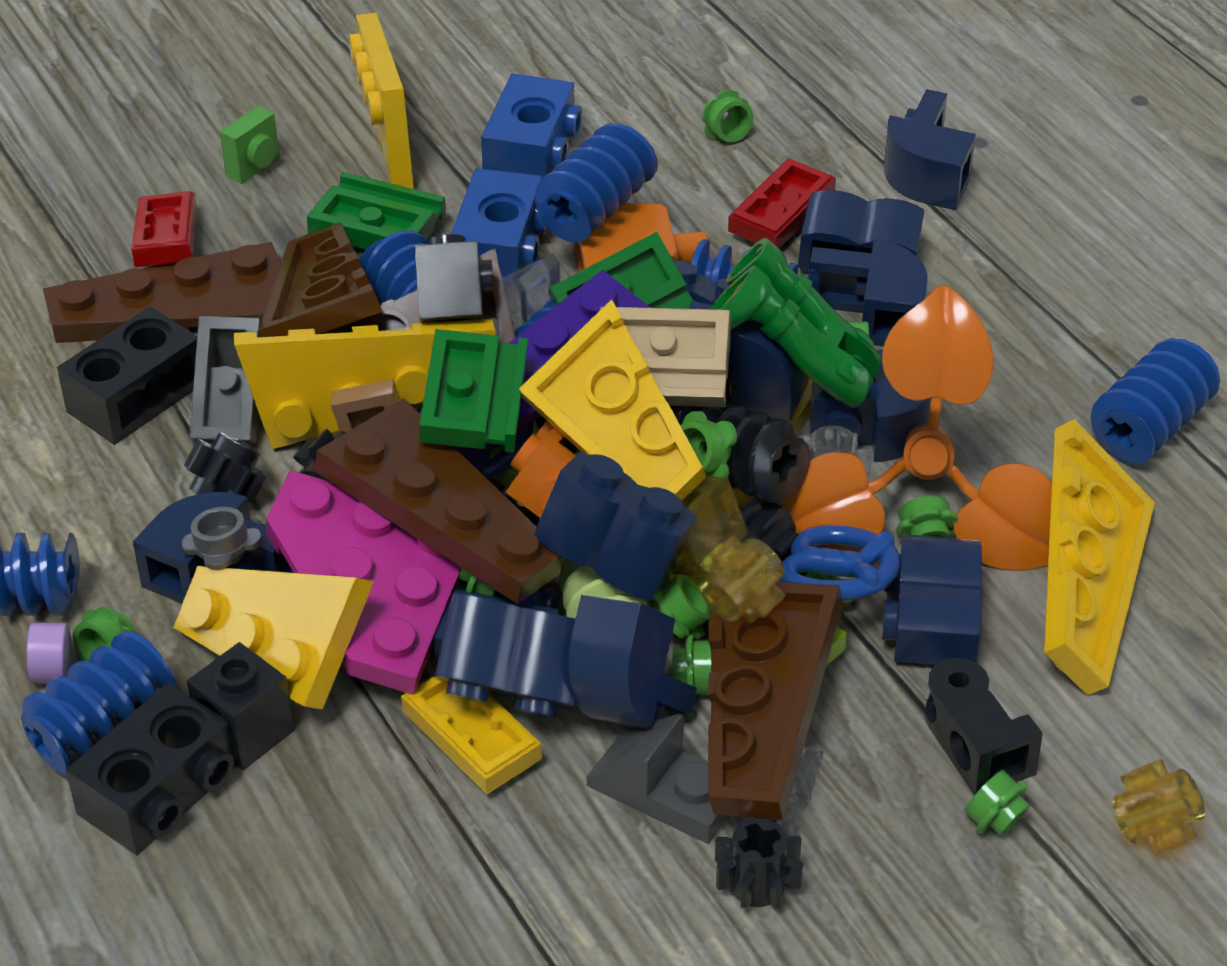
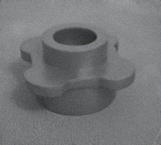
[182,507,262,570]

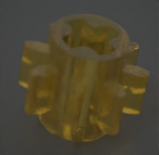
[699,536,785,623]
[1113,759,1205,855]

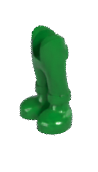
[709,238,882,408]

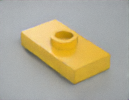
[401,676,542,795]

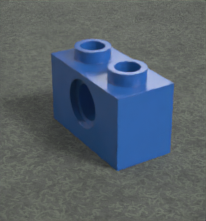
[481,73,582,178]
[451,168,548,292]

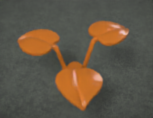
[777,285,1052,571]

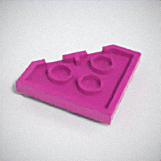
[266,470,462,695]

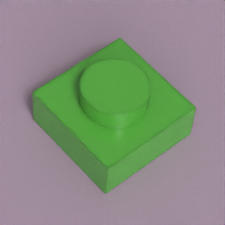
[219,105,280,184]

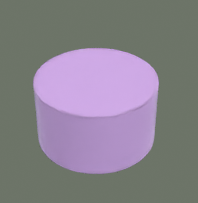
[27,622,72,684]

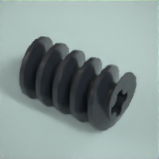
[674,400,811,503]

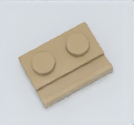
[600,307,731,407]

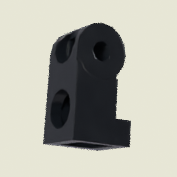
[925,658,1043,795]

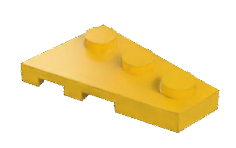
[518,299,706,501]
[173,566,374,710]

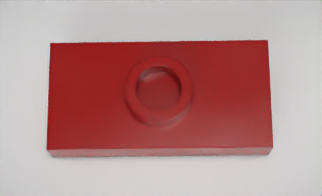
[728,158,836,248]
[131,191,198,268]

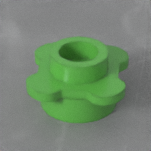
[680,411,737,485]
[650,574,711,640]

